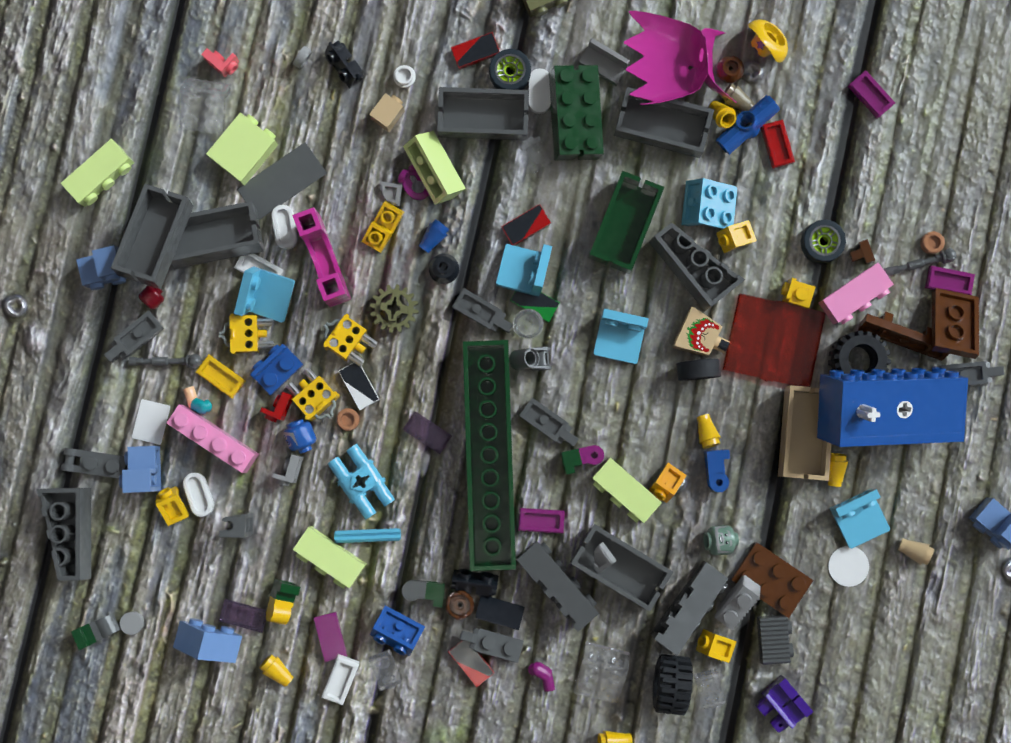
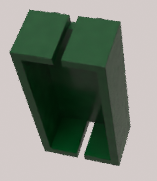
[549,65,604,161]
[588,171,664,274]

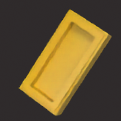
[195,354,246,399]

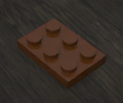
[932,288,979,359]
[731,542,814,618]

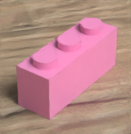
[818,263,894,325]

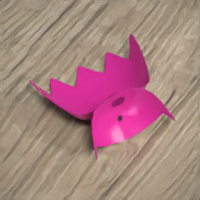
[624,11,737,105]

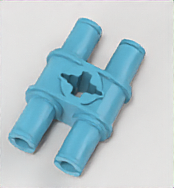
[328,444,395,520]

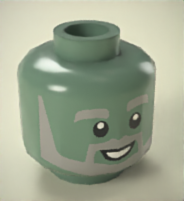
[703,525,739,556]

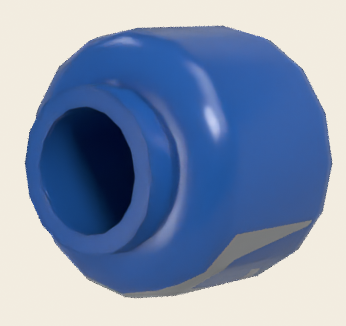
[283,419,317,454]

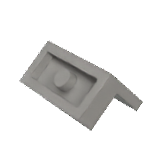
[579,38,630,86]

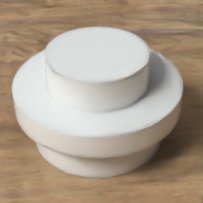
[393,65,416,88]

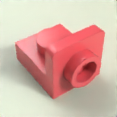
[201,48,239,78]

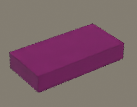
[848,70,895,119]
[925,266,975,295]
[518,508,565,533]
[314,611,348,662]

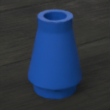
[418,219,450,253]

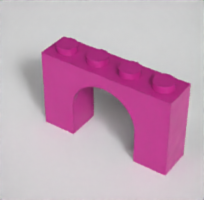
[292,207,351,307]

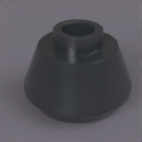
[429,254,459,284]

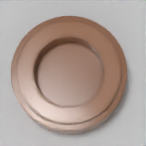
[920,231,945,255]
[337,408,360,431]

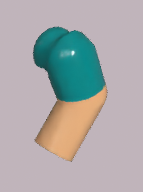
[183,386,212,414]

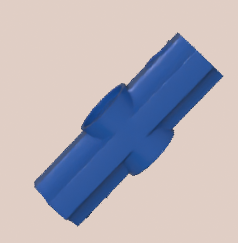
[716,95,780,155]

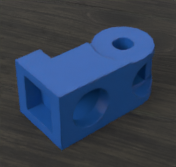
[704,449,730,492]

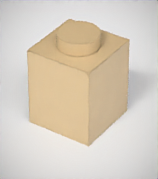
[369,93,405,132]

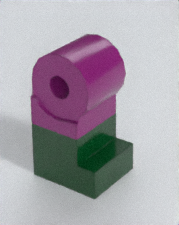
[560,445,604,475]

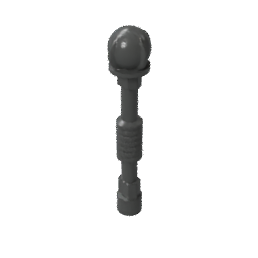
[884,248,957,276]
[128,354,202,369]

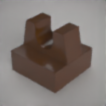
[849,239,875,265]

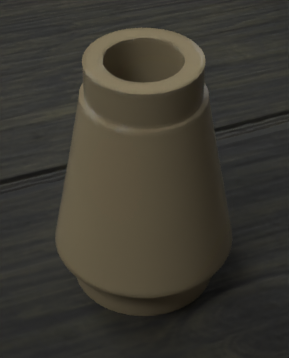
[721,83,755,112]

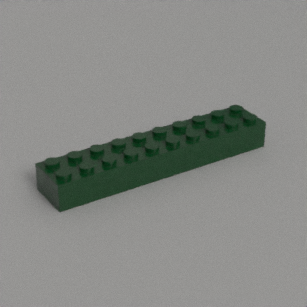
[463,340,516,571]

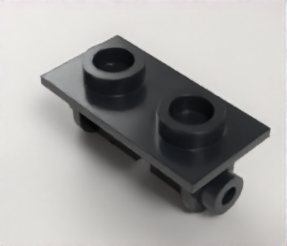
[325,41,364,89]
[451,569,499,597]

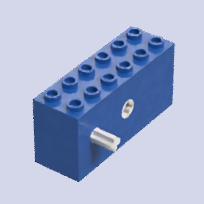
[817,367,968,447]

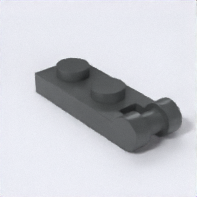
[61,448,127,479]

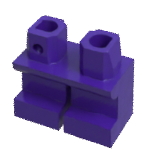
[755,675,813,733]

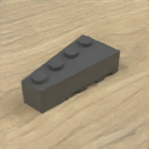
[649,222,745,312]
[36,488,91,581]
[516,541,599,632]
[650,561,728,656]

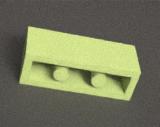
[403,130,466,205]
[61,139,134,207]
[591,458,662,523]
[293,526,367,589]

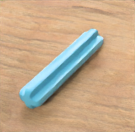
[334,528,401,543]

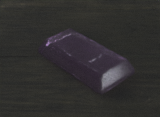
[402,411,452,454]
[219,599,267,633]

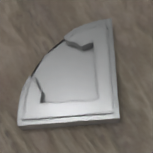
[380,181,403,207]
[593,542,617,574]

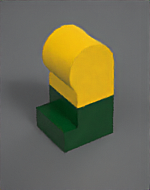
[266,579,301,625]

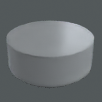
[293,46,312,69]
[120,611,144,635]

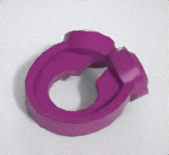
[398,165,429,200]

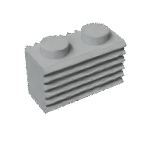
[715,575,761,630]

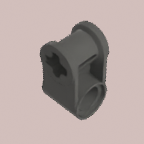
[509,347,552,371]

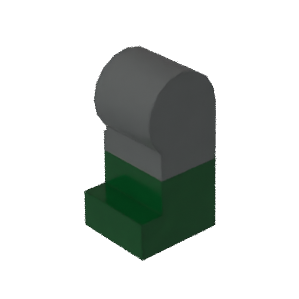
[402,580,445,607]
[71,613,121,650]

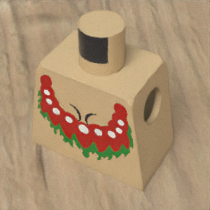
[672,307,730,357]

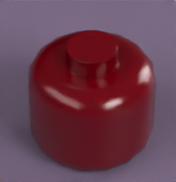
[138,285,164,310]

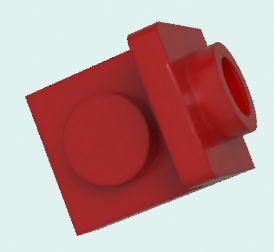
[260,392,294,423]

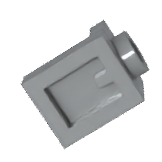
[271,454,304,486]

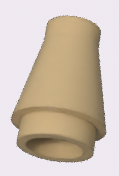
[897,538,934,565]

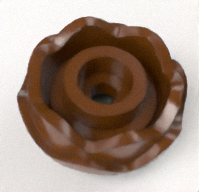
[717,55,744,84]
[446,591,474,620]

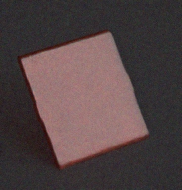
[722,294,826,387]

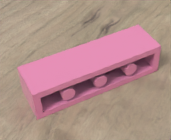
[166,404,259,473]

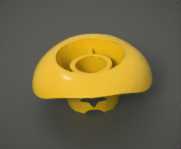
[748,19,788,63]

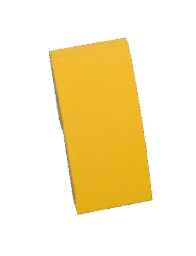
[361,201,405,253]

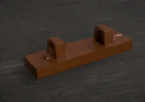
[858,312,949,361]

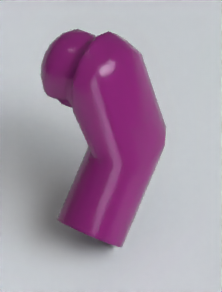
[528,662,555,692]

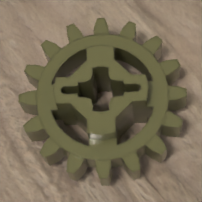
[370,284,419,334]

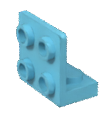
[681,178,737,229]
[496,244,552,297]
[234,266,295,323]
[593,309,649,364]
[830,489,890,549]

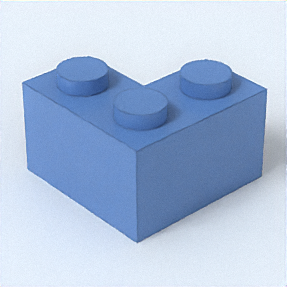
[76,245,127,290]
[119,446,161,493]
[969,498,1011,550]
[173,618,242,663]

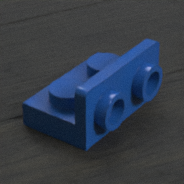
[250,344,304,396]
[370,605,425,656]

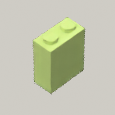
[206,112,278,186]

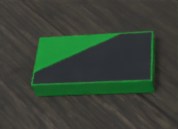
[510,291,560,323]

